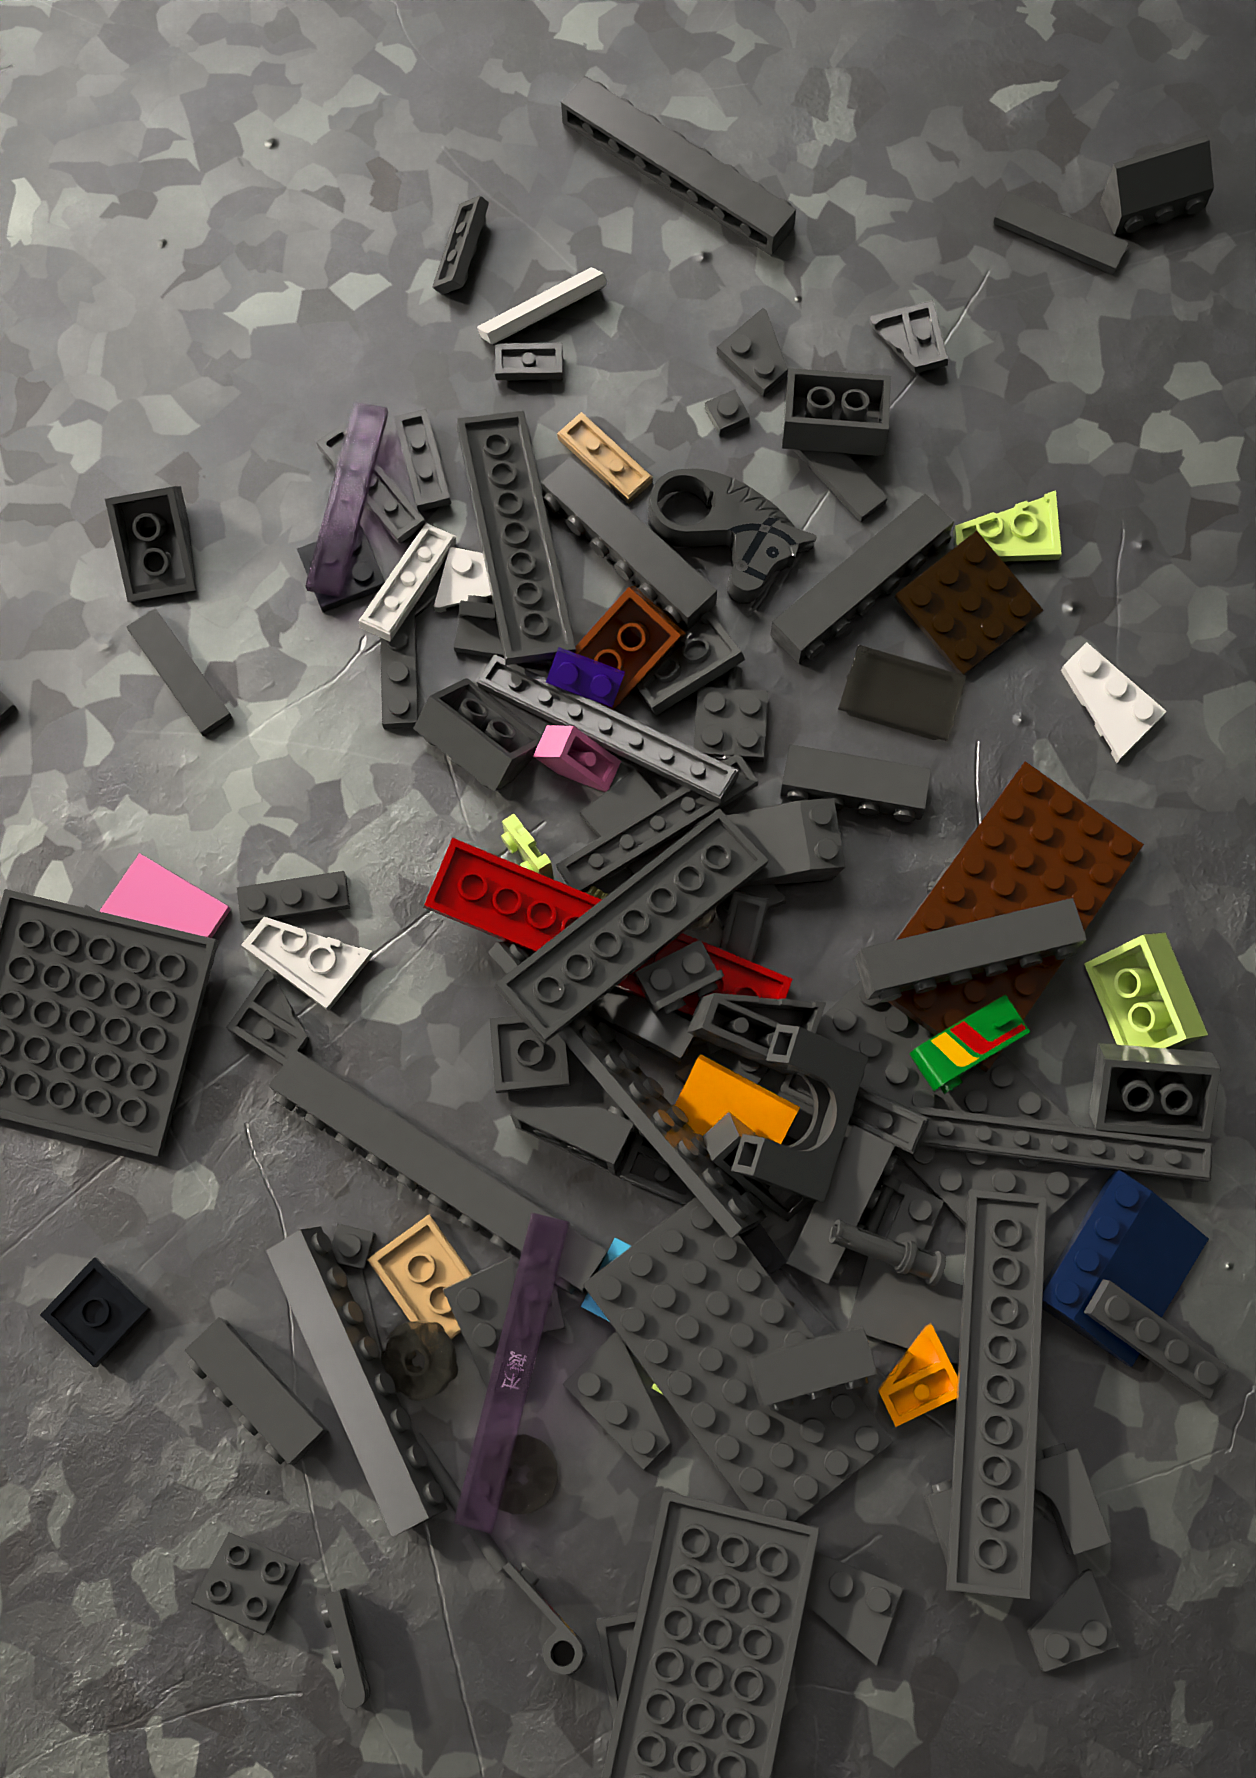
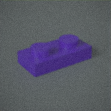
[546,647,625,707]

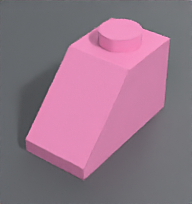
[533,725,621,792]

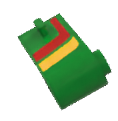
[909,994,1030,1095]

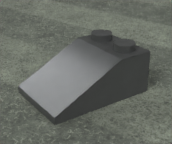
[105,486,196,602]
[727,798,846,887]
[511,1106,635,1175]

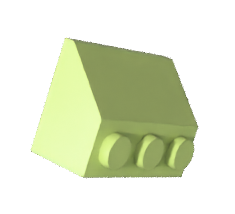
[1084,933,1208,1049]

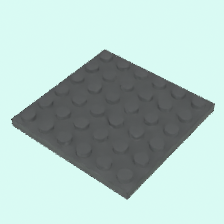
[0,889,219,1157]

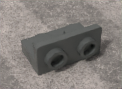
[634,939,724,1015]

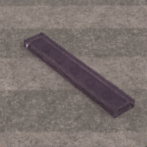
[305,402,389,597]

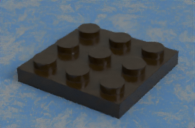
[894,531,1044,677]

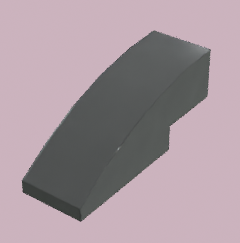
[591,987,696,1064]

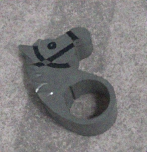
[648,469,817,603]

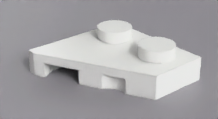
[434,547,492,612]

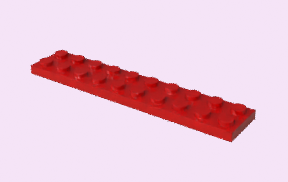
[423,838,793,1018]

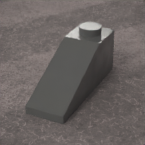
[702,1112,811,1222]

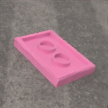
[100,853,231,938]

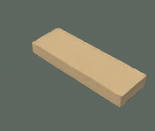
[557,412,653,504]

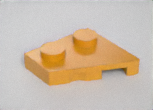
[878,1323,958,1427]

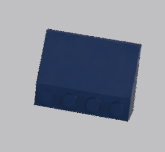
[1042,1170,1209,1367]

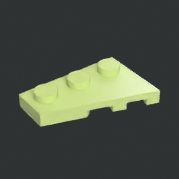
[953,490,1062,562]

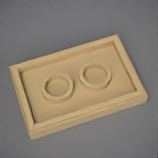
[367,1214,472,1353]

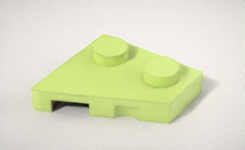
[501,814,554,880]

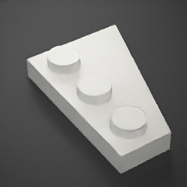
[1061,642,1167,763]
[242,917,374,1011]

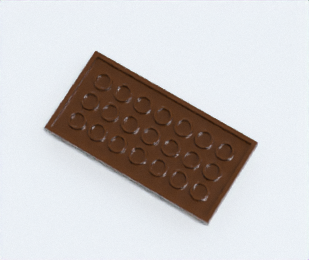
[888,761,1144,1072]

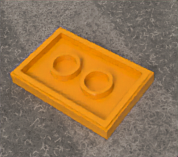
[675,1054,800,1144]

